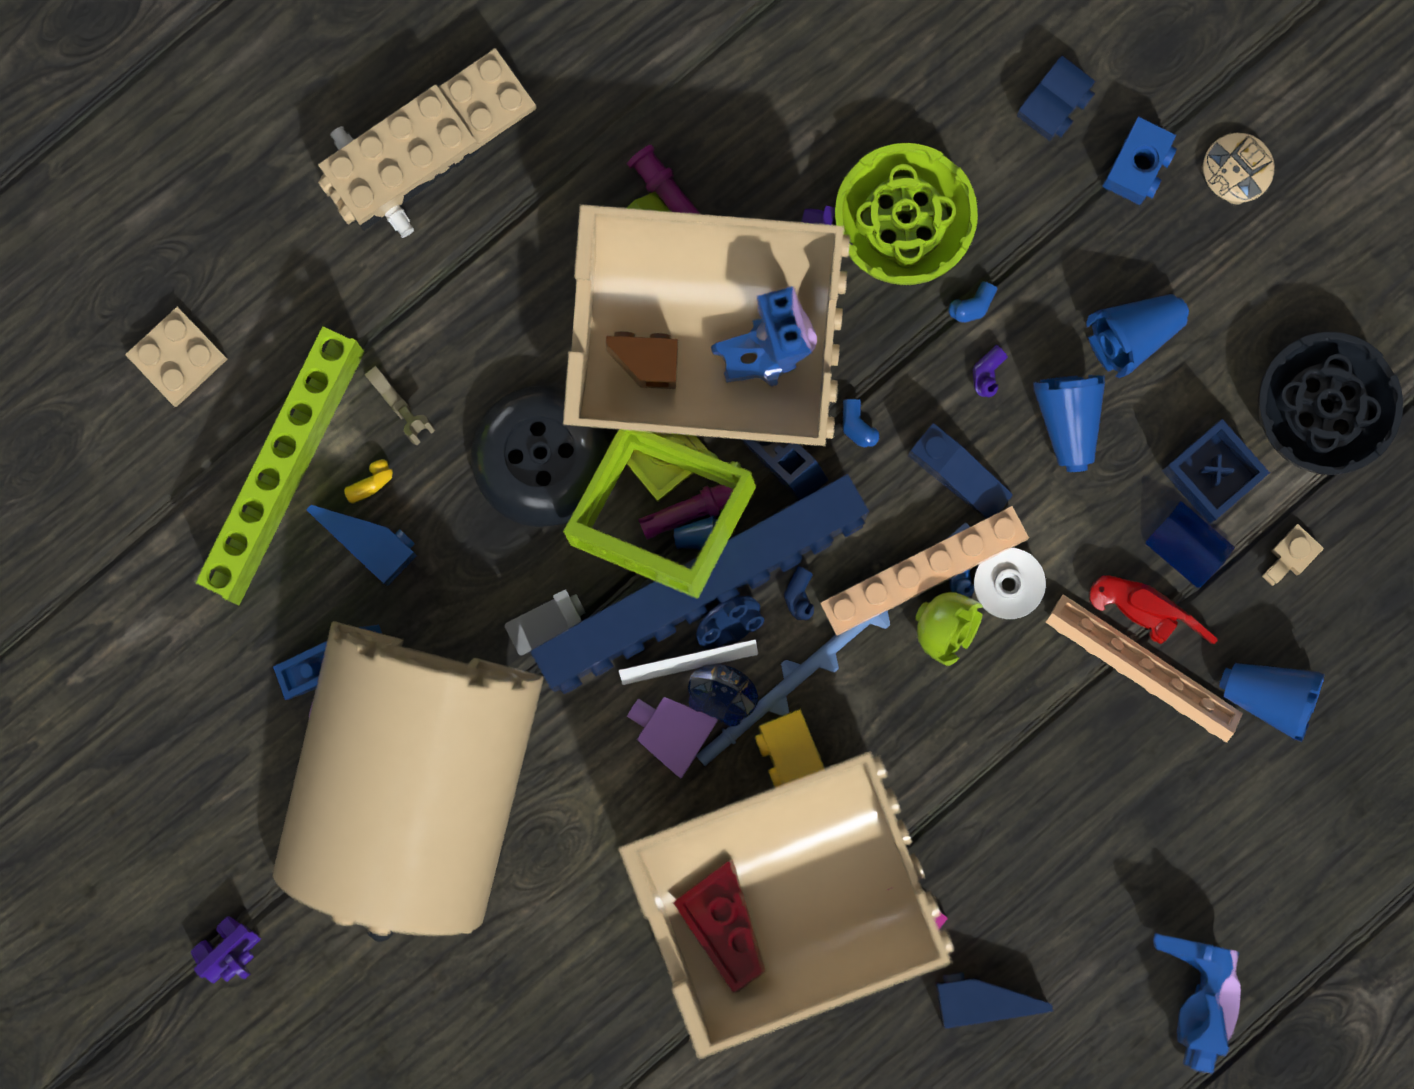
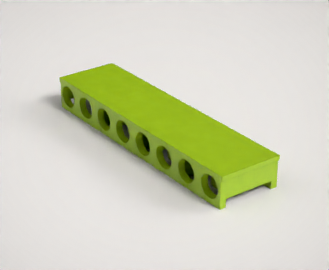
[195,327,365,605]

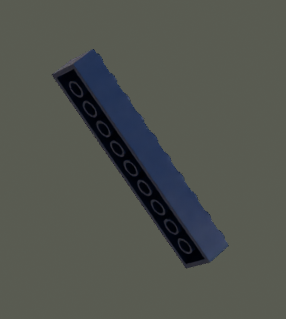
[530,474,869,694]

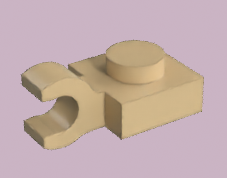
[1262,524,1324,586]

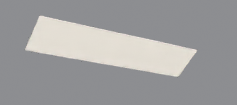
[619,639,758,685]

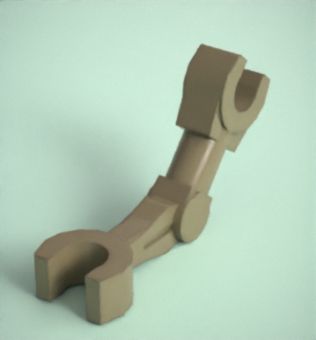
[365,366,435,445]

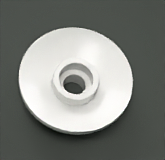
[974,548,1046,619]

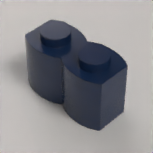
[1017,56,1096,141]

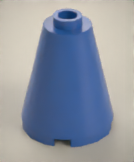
[1086,294,1189,378]
[1033,374,1105,472]
[1219,663,1325,742]

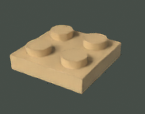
[125,307,227,407]

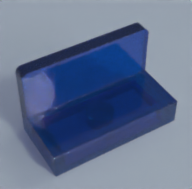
[1146,501,1235,588]

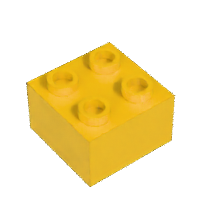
[755,710,825,789]

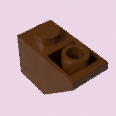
[606,331,678,389]

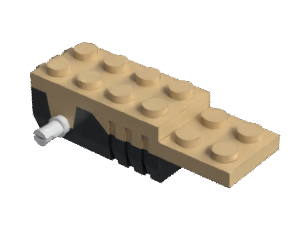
[318,48,537,238]

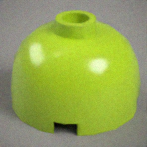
[916,592,983,666]

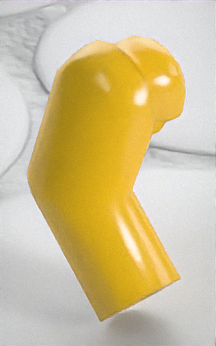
[344,459,393,504]

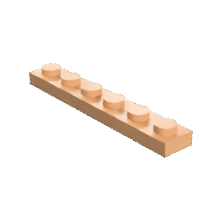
[820,506,1029,636]
[1046,594,1243,743]

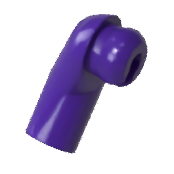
[973,345,1008,397]

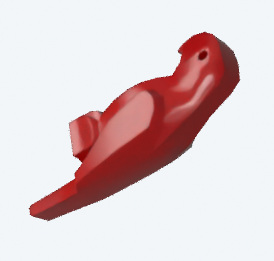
[1089,575,1217,644]

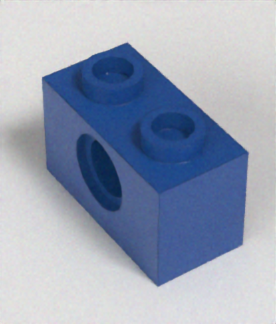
[1102,117,1177,205]

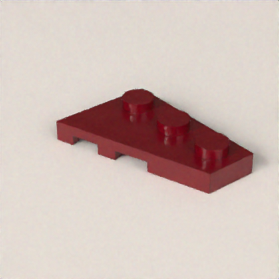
[673,860,766,993]

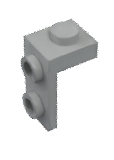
[505,589,586,655]

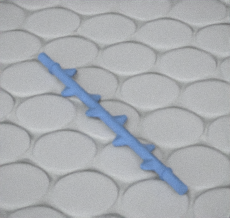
[696,523,970,766]

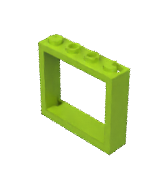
[563,429,756,599]

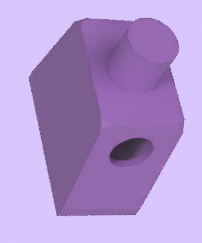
[627,697,718,779]

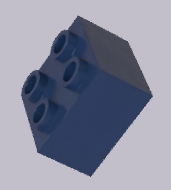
[1162,419,1270,524]

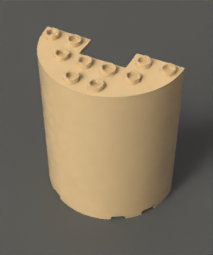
[563,205,850,446]
[273,621,544,935]
[619,753,954,1058]

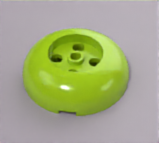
[835,143,978,285]

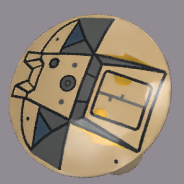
[1202,133,1274,204]

